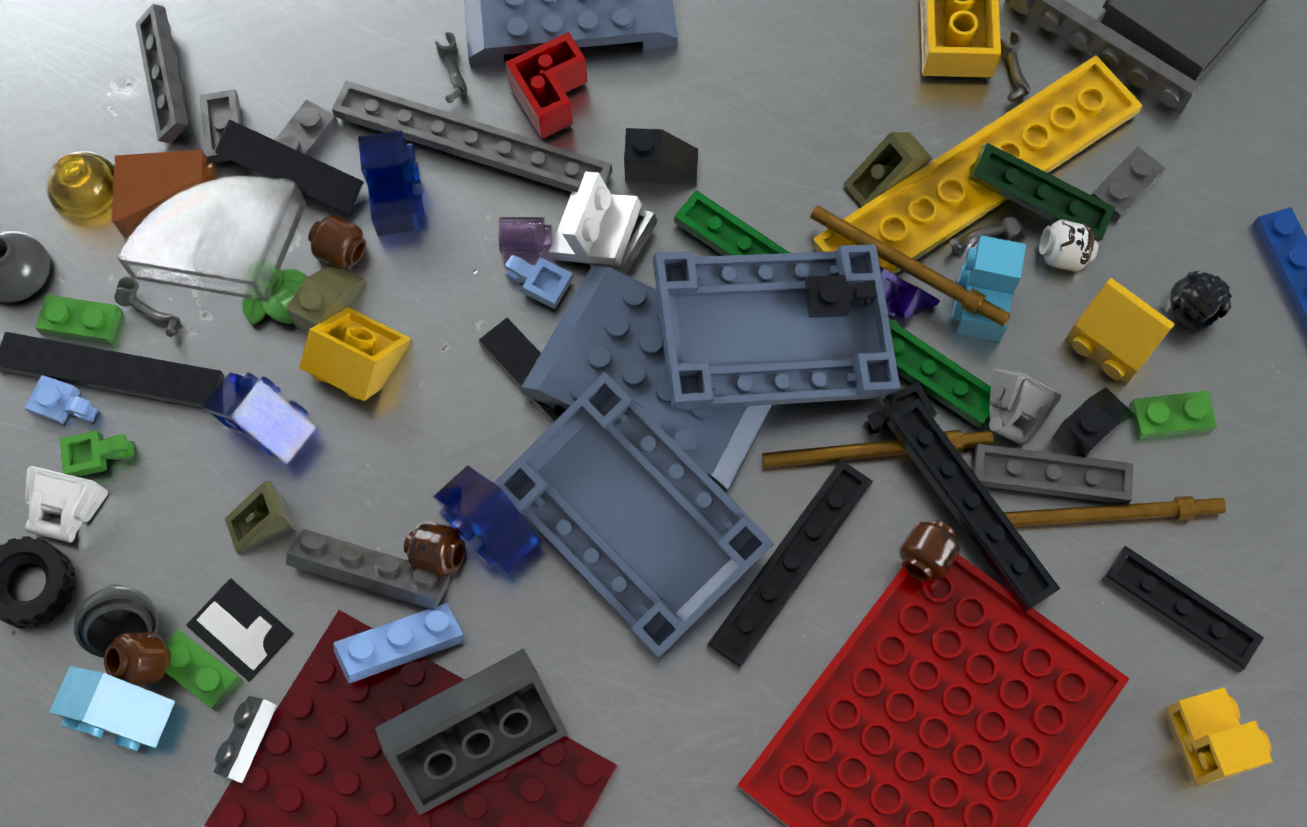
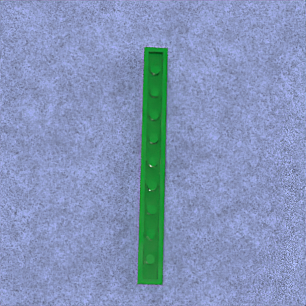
[674,190,991,429]

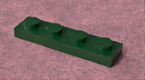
[968,143,1115,242]

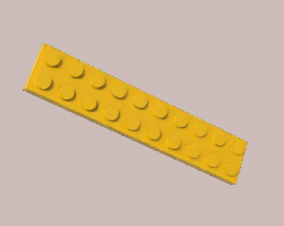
[812,55,1143,274]

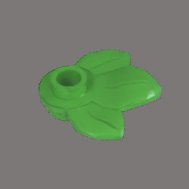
[242,263,308,325]

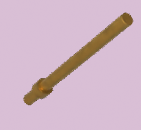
[810,205,1011,327]
[762,430,994,468]
[1004,496,1226,527]

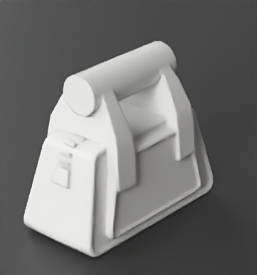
[25,466,109,543]

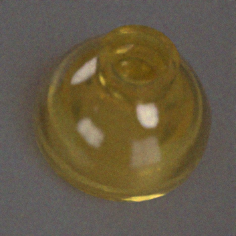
[46,151,114,220]

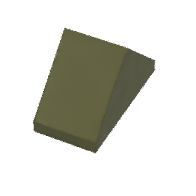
[225,481,295,553]

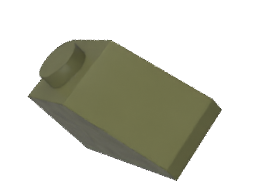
[843,132,933,206]
[286,265,365,333]

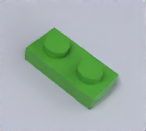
[35,294,122,345]
[1129,390,1217,440]
[165,629,242,711]

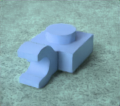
[504,255,573,309]
[24,375,99,425]

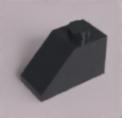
[624,128,698,184]
[1052,387,1134,457]

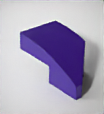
[880,267,940,319]

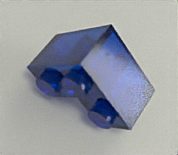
[358,130,426,236]
[202,371,316,464]
[433,465,542,573]

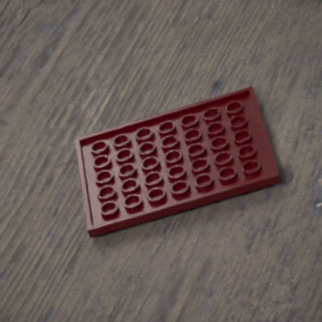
[204,610,618,827]

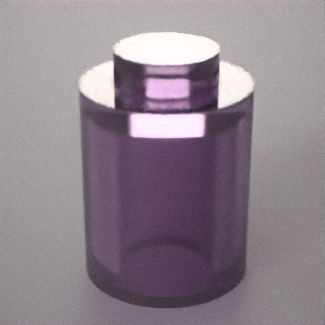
[499,217,553,254]

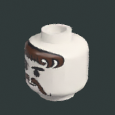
[1039,220,1098,272]

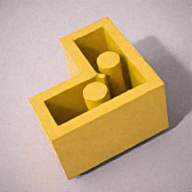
[1167,687,1273,787]

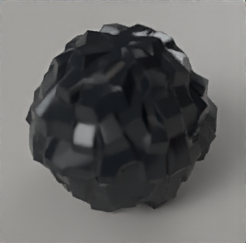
[1170,271,1232,332]

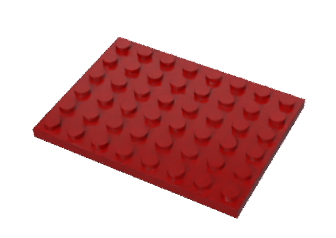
[737,555,1130,827]

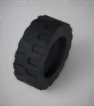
[0,536,76,629]

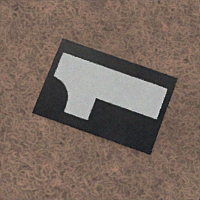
[186,578,293,682]

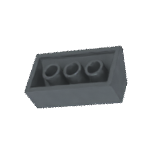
[375,648,568,816]

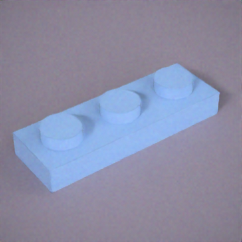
[333,603,463,684]

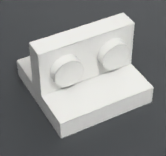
[549,172,642,266]

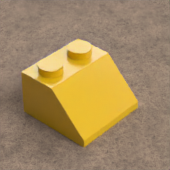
[1065,278,1175,385]
[299,307,412,401]

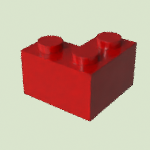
[505,32,588,139]

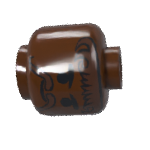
[404,521,466,577]
[899,521,960,582]

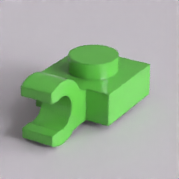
[60,430,135,477]

